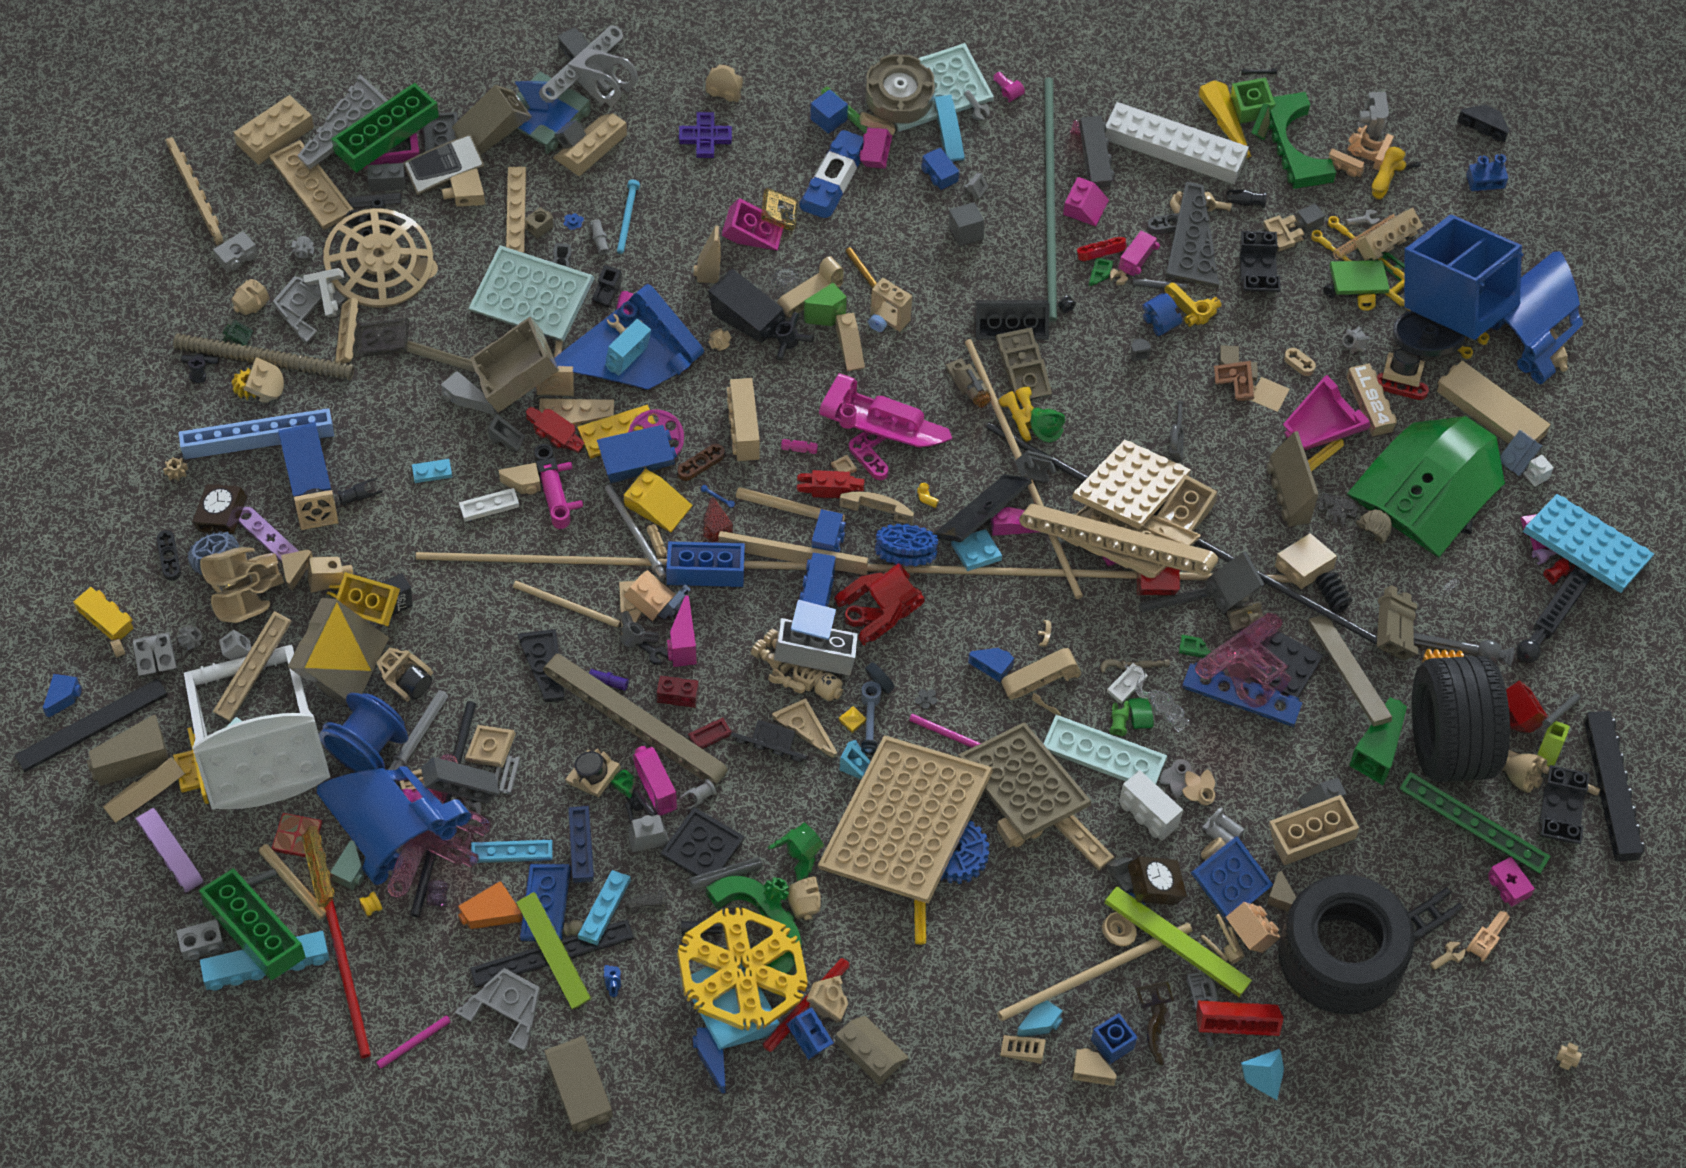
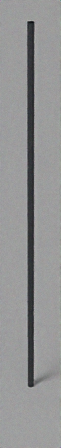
[986,422,1377,645]

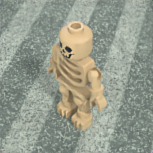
[751,628,843,701]

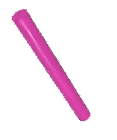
[909,714,981,748]
[376,1015,451,1069]

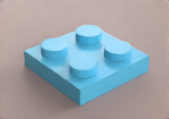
[951,529,1002,571]

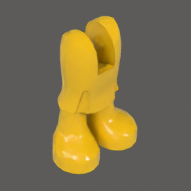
[1371,147,1407,199]
[998,387,1038,442]

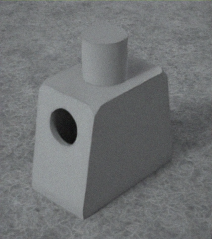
[628,815,669,852]

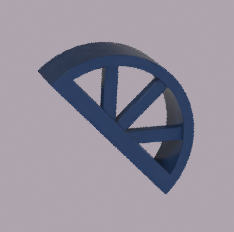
[568,806,594,883]

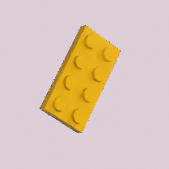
[577,405,656,459]

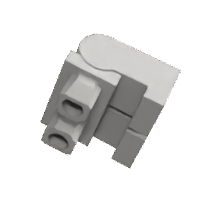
[1356,92,1389,138]
[133,632,178,676]

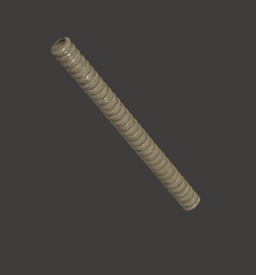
[173,333,354,381]

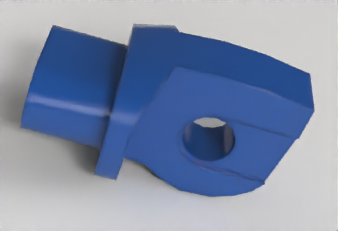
[604,965,621,997]

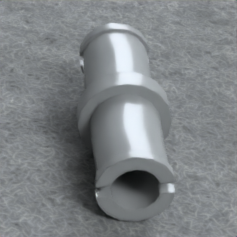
[590,220,610,255]

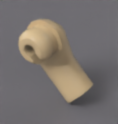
[1170,191,1183,214]

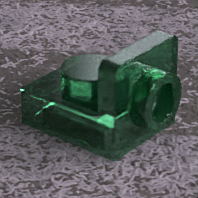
[222,319,254,346]

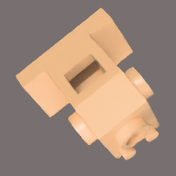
[1347,125,1394,170]

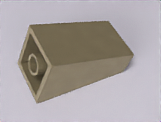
[452,85,532,155]
[87,715,169,786]
[544,1036,613,1132]

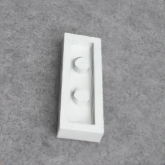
[459,488,519,522]

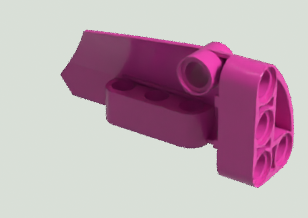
[819,373,952,447]

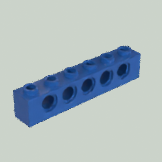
[1182,663,1302,727]

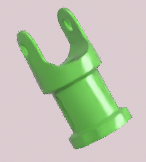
[1109,701,1130,736]

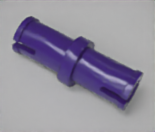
[589,669,629,691]

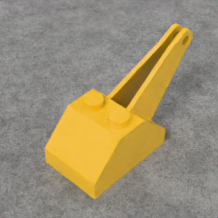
[327,572,400,626]

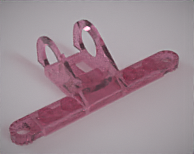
[1195,613,1292,707]
[387,754,491,898]

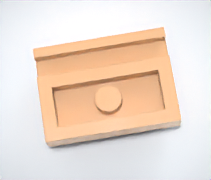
[1329,148,1364,177]

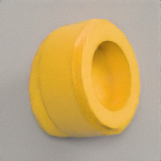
[1358,294,1376,311]

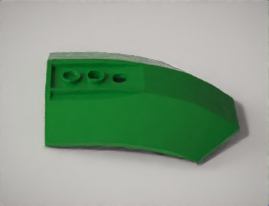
[1347,416,1505,558]

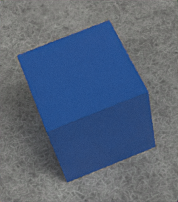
[810,89,848,134]
[1091,1013,1137,1065]

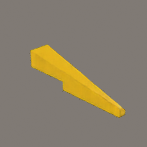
[1198,80,1251,158]

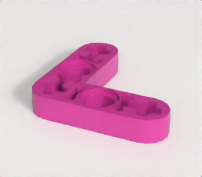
[849,419,895,480]

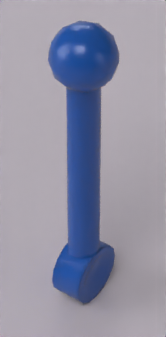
[701,485,735,508]

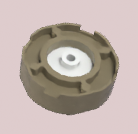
[865,54,935,123]

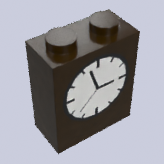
[192,484,247,535]
[1128,856,1187,905]

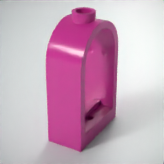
[633,746,677,816]

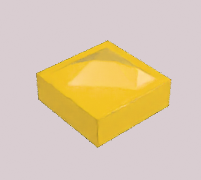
[839,706,866,733]

